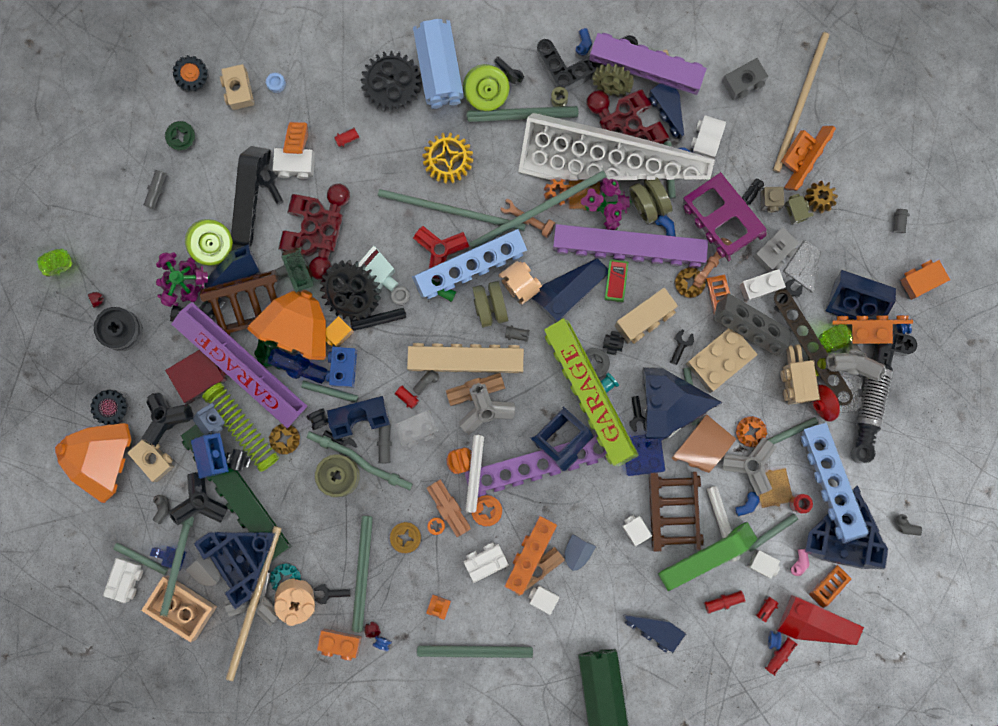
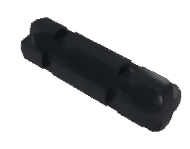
[742,178,764,205]

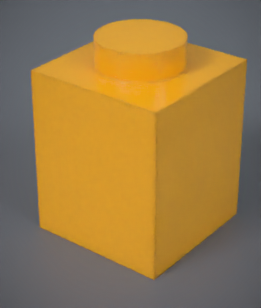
[326,316,354,347]

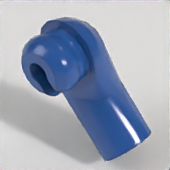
[575,28,592,56]
[654,215,676,237]
[735,492,760,517]

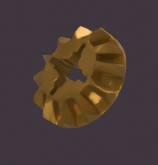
[675,267,706,298]
[269,424,300,454]
[390,522,421,553]

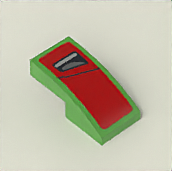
[605,259,629,302]

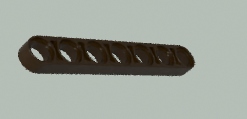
[774,289,853,406]

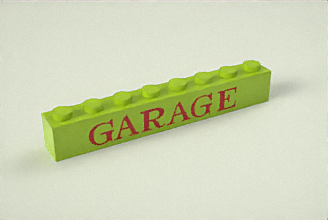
[544,318,639,467]

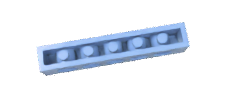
[412,229,527,299]
[801,423,868,543]

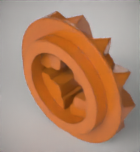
[736,416,768,447]
[471,495,502,526]

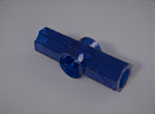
[268,348,327,384]

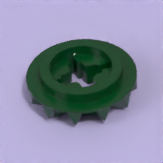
[165,121,196,151]

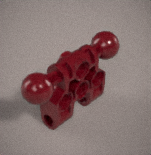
[586,89,670,144]
[278,183,350,280]

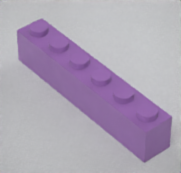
[589,33,707,95]

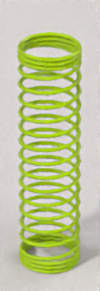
[202,382,279,472]

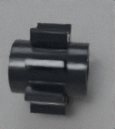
[603,331,625,355]
[226,448,251,471]

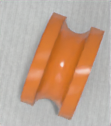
[427,517,445,535]

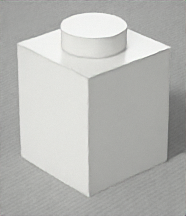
[622,515,652,546]
[747,550,780,579]
[528,585,560,615]

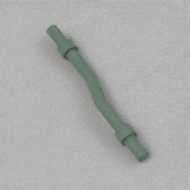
[306,431,413,491]

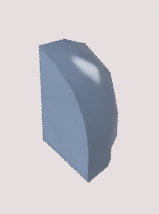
[565,534,596,571]

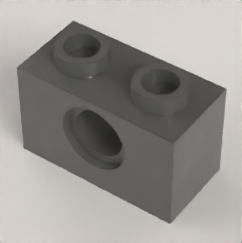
[722,58,769,100]

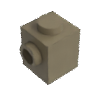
[760,187,784,213]

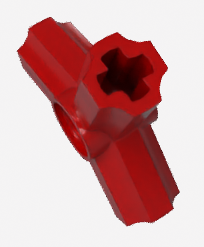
[413,226,470,279]

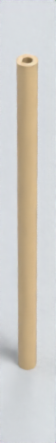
[773,32,830,173]
[226,526,282,681]

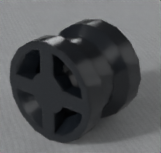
[306,408,329,431]

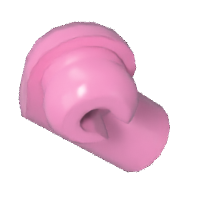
[791,549,809,576]

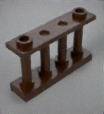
[200,269,278,335]
[648,472,704,552]

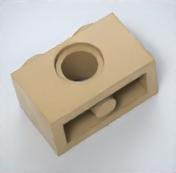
[220,64,255,110]
[128,440,175,482]

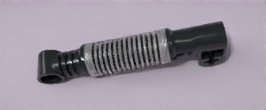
[851,331,917,464]

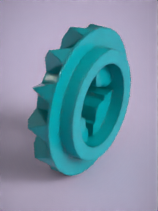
[270,564,301,591]

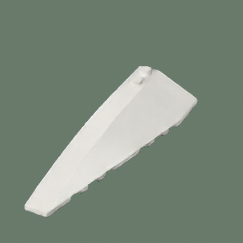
[518,113,715,181]

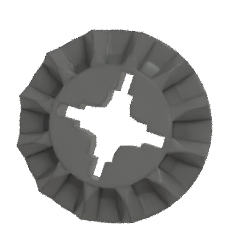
[585,348,610,378]

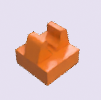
[426,594,451,620]

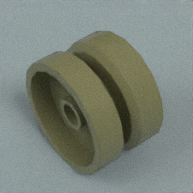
[629,177,673,224]
[472,281,508,328]
[315,454,360,497]

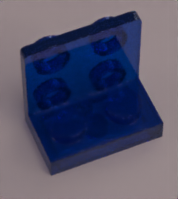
[625,434,665,476]

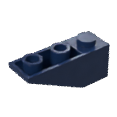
[648,83,684,141]
[204,244,260,288]
[623,614,686,653]

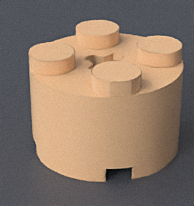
[498,261,542,305]
[275,579,315,626]

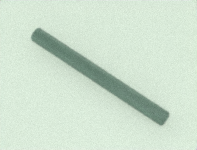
[467,106,579,122]
[352,516,373,633]
[417,646,533,658]

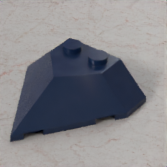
[643,368,722,439]
[805,485,888,569]
[194,532,276,609]

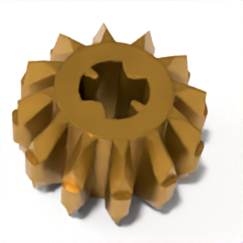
[804,181,838,214]

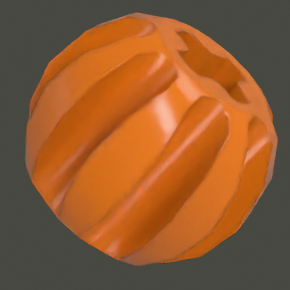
[544,178,571,206]
[447,447,472,474]

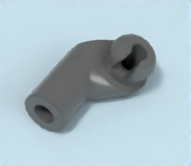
[413,370,439,395]
[895,514,922,536]

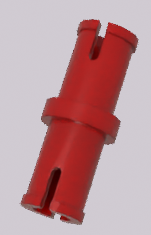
[704,590,745,614]
[765,637,798,676]

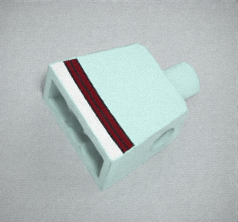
[359,246,398,292]

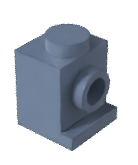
[192,403,225,436]

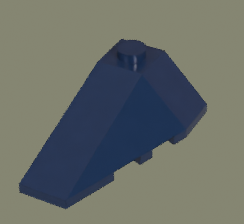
[531,258,608,323]

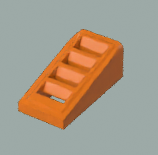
[283,122,308,154]
[706,275,730,316]
[809,565,852,608]

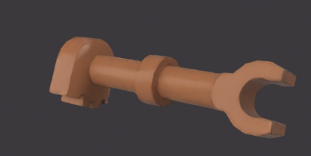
[500,199,556,238]
[693,238,732,288]

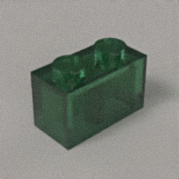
[281,246,314,293]

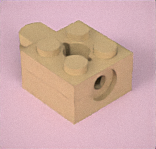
[780,344,819,405]

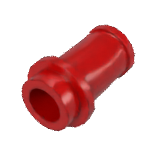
[334,127,359,147]
[394,385,419,409]
[756,596,779,622]

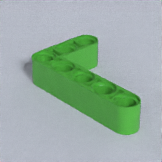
[658,522,758,591]

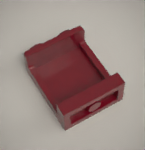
[165,350,228,404]

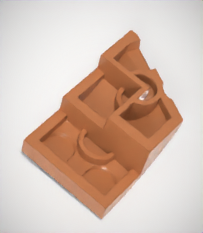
[672,414,736,473]

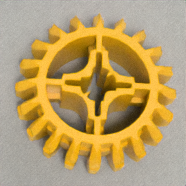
[422,133,473,184]

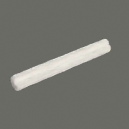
[466,435,484,513]
[707,486,740,562]

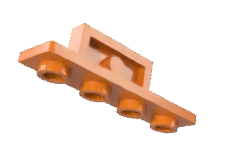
[781,126,836,191]
[832,315,913,344]
[504,516,557,595]

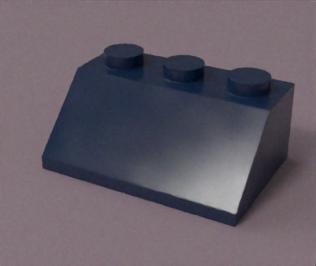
[825,270,896,319]

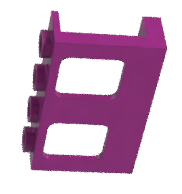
[683,172,767,262]

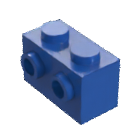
[326,347,357,388]
[191,433,228,479]

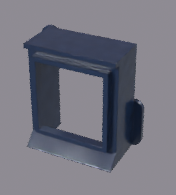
[530,406,594,471]

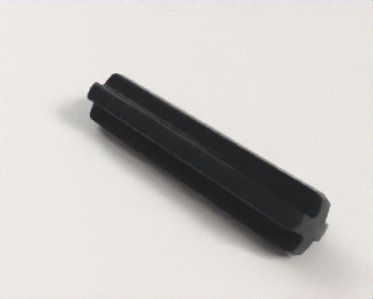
[350,308,406,331]

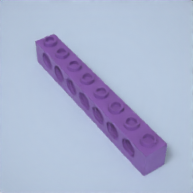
[464,434,607,497]

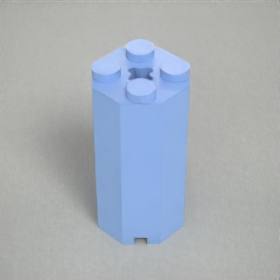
[413,19,464,109]

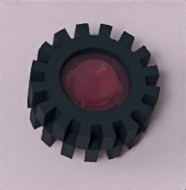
[90,389,128,425]

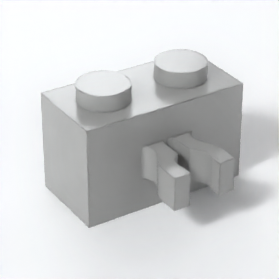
[753,227,799,272]

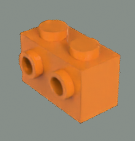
[900,260,950,300]
[317,628,362,661]

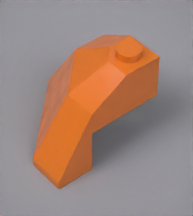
[247,290,326,360]
[55,423,131,503]

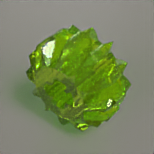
[37,248,72,277]
[818,324,853,353]

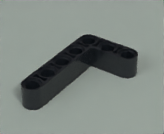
[537,35,638,92]
[231,146,271,247]

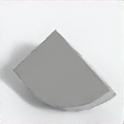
[186,556,221,586]

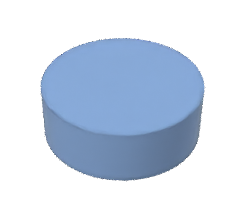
[266,73,286,93]

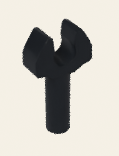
[494,56,524,84]
[259,170,284,205]
[774,279,803,313]
[670,329,694,365]
[629,396,646,432]
[322,430,358,457]
[314,584,351,604]

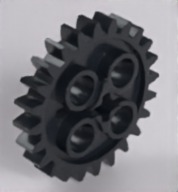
[360,51,422,112]
[320,260,382,321]

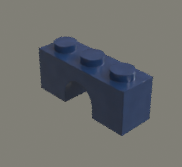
[327,396,390,440]

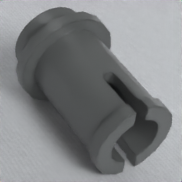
[893,209,910,233]
[505,325,530,342]

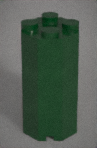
[578,649,629,726]

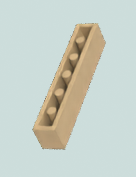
[407,343,524,373]

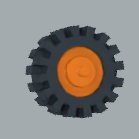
[173,55,208,92]

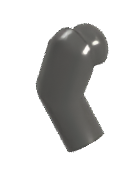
[152,495,170,524]

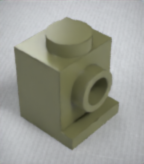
[784,194,814,225]

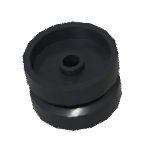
[94,307,143,351]

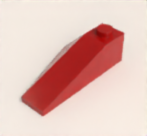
[776,595,864,645]

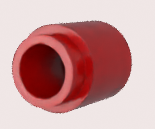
[790,494,813,514]

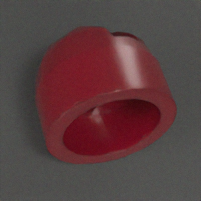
[88,292,104,308]
[364,621,381,638]

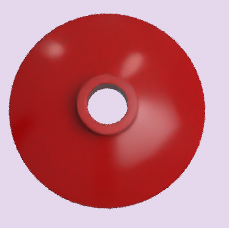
[812,385,840,422]

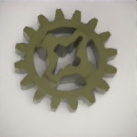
[592,63,634,97]

